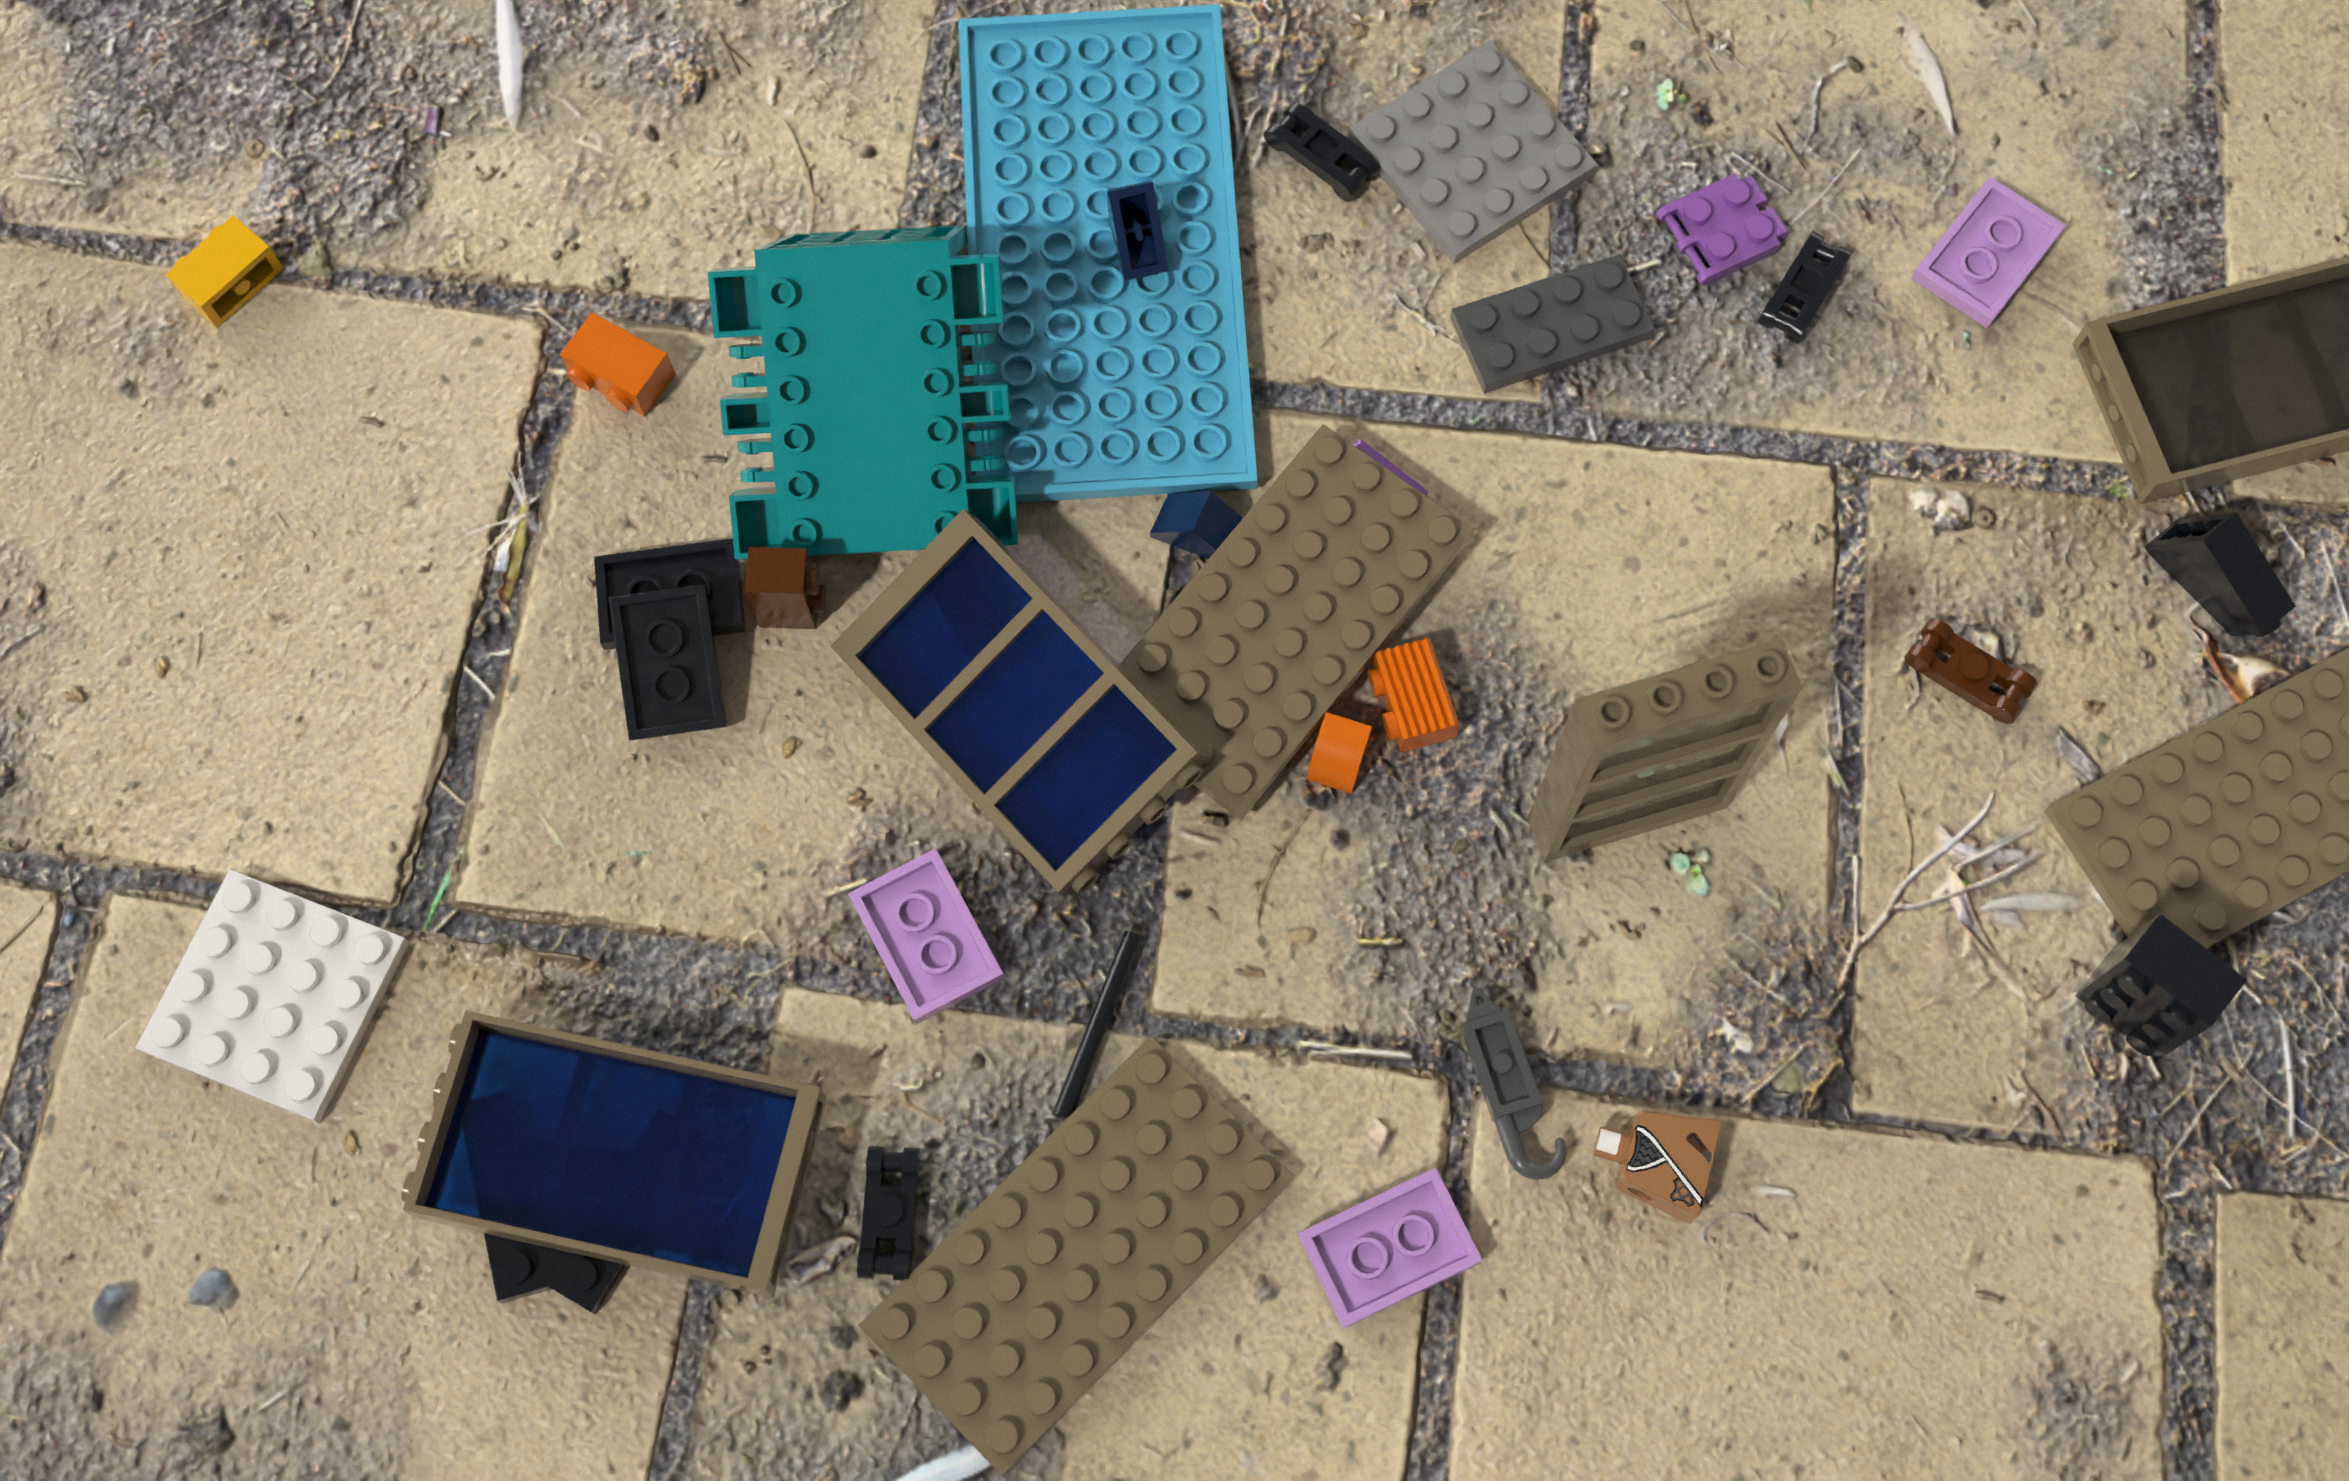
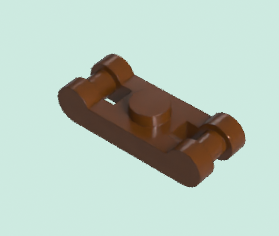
[1904,618,2038,724]

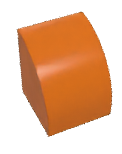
[1306,712,1372,794]

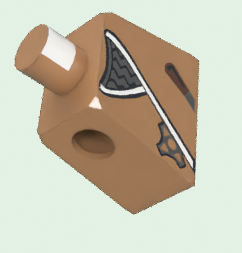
[1593,1111,1722,1224]

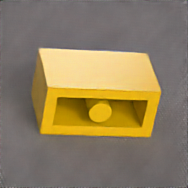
[165,215,284,328]

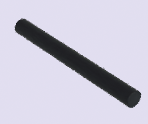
[1052,931,1143,1120]

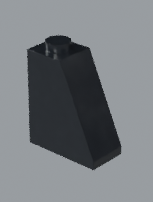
[2144,512,2296,637]

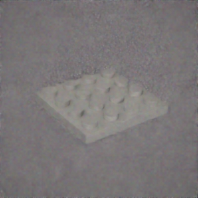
[1348,40,1598,264]

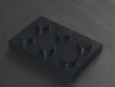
[594,538,746,650]
[609,584,727,741]

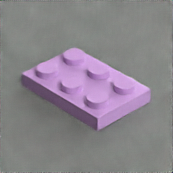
[1911,177,2066,329]
[848,848,1004,1025]
[1298,1167,1483,1330]

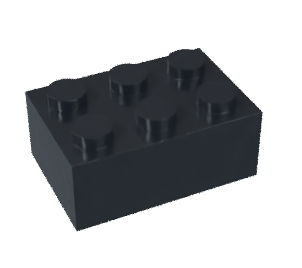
[2075,913,2247,1060]

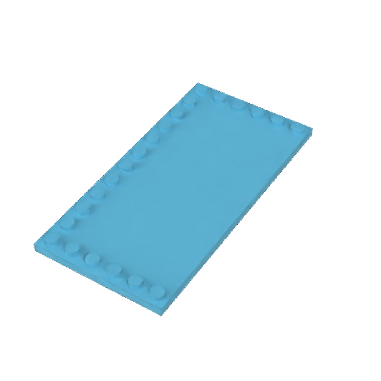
[958,4,1258,503]

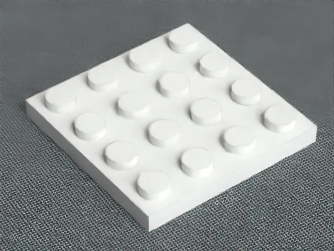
[135,869,410,1124]

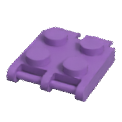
[1656,174,1789,286]

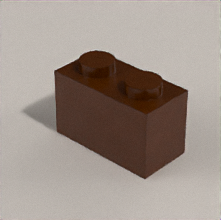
[744,547,826,629]

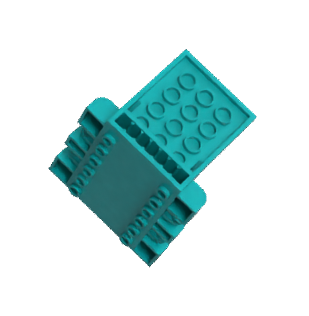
[708,225,1019,559]

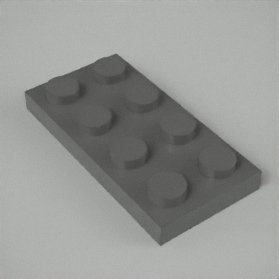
[1450,254,1655,394]

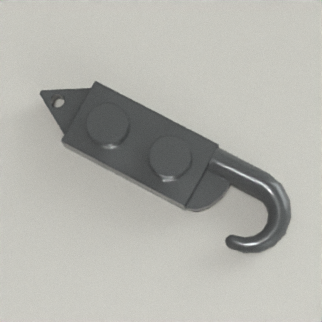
[1460,987,1567,1180]

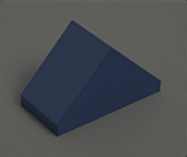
[1107,180,1169,280]
[1150,491,1243,559]

